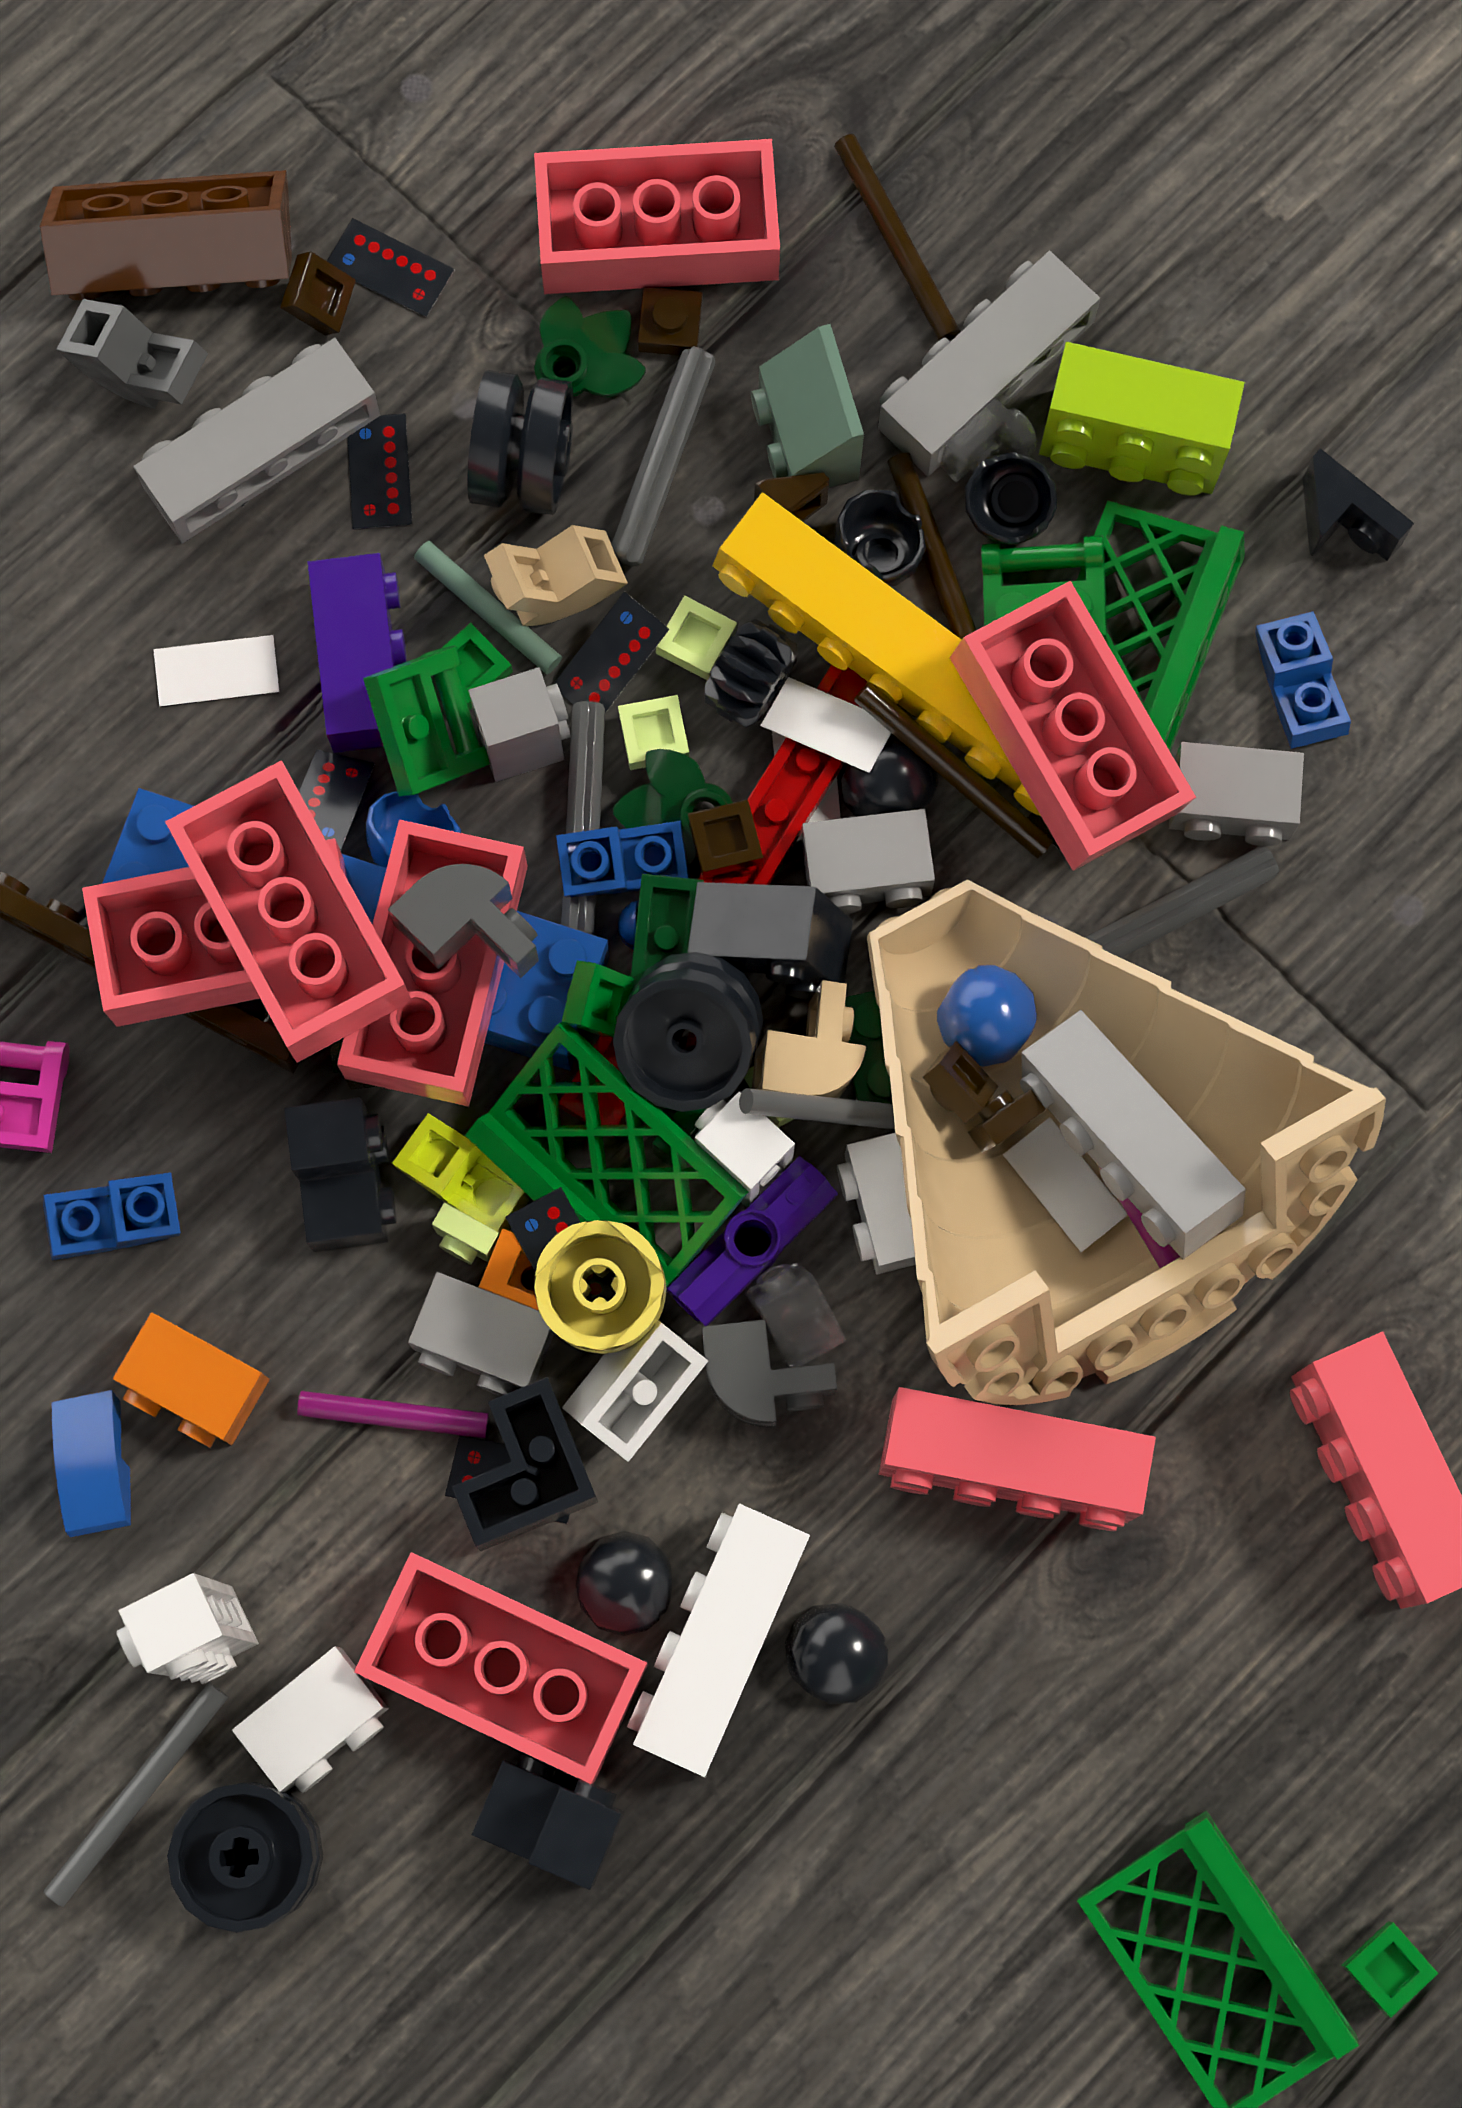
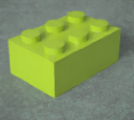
[1039,342,1245,495]

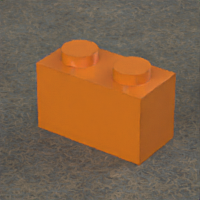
[113,1312,270,1448]

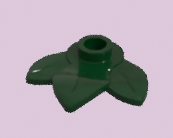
[534,296,646,398]
[612,749,733,865]

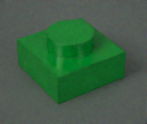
[433,622,513,711]
[562,960,635,1038]
[1341,1921,1439,2018]

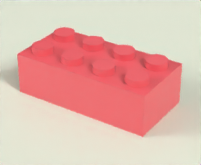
[534,139,780,294]
[950,581,1196,871]
[165,760,412,1063]
[337,820,528,1107]
[82,838,348,1027]
[1290,1331,1462,1609]
[878,1387,1156,1531]
[354,1552,648,1784]

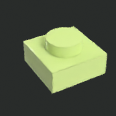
[656,595,738,680]
[618,695,689,770]
[432,1202,500,1264]

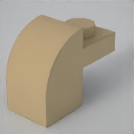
[484,525,628,626]
[752,980,866,1098]

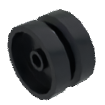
[467,370,573,515]
[613,952,763,1112]
[167,1782,323,1933]

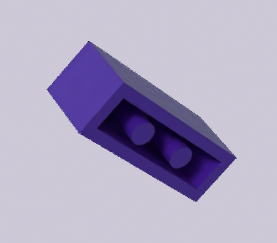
[307,553,407,753]

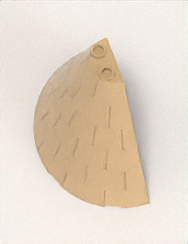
[867,879,1386,1405]

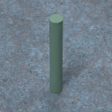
[414,541,562,675]

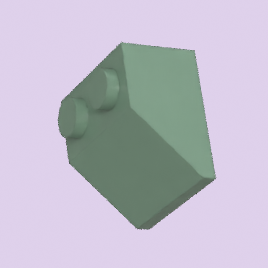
[751,324,864,488]

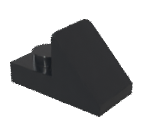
[1302,448,1414,561]

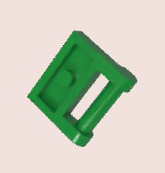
[981,535,1107,643]
[363,645,490,796]

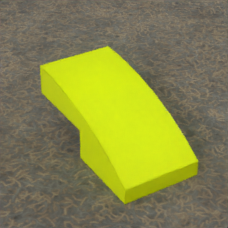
[392,1113,531,1234]

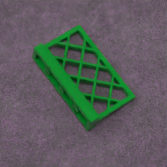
[1077,501,1245,752]
[465,1022,749,1292]
[1077,1810,1359,2108]

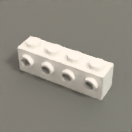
[627,1503,810,1777]
[117,1573,259,1684]

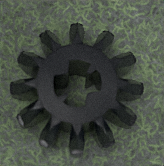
[705,619,797,727]

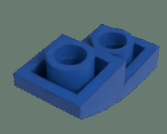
[1255,611,1351,749]
[556,821,689,897]
[43,1172,181,1260]
[52,1390,131,1537]

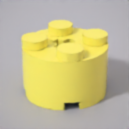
[534,1220,667,1354]

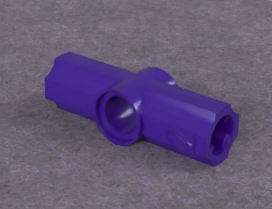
[666,1156,838,1327]

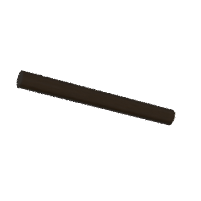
[834,134,960,341]
[887,452,976,640]
[854,682,1053,858]

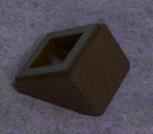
[754,472,829,522]

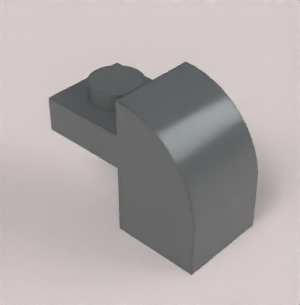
[56,299,208,409]
[388,864,539,978]
[702,1320,837,1428]

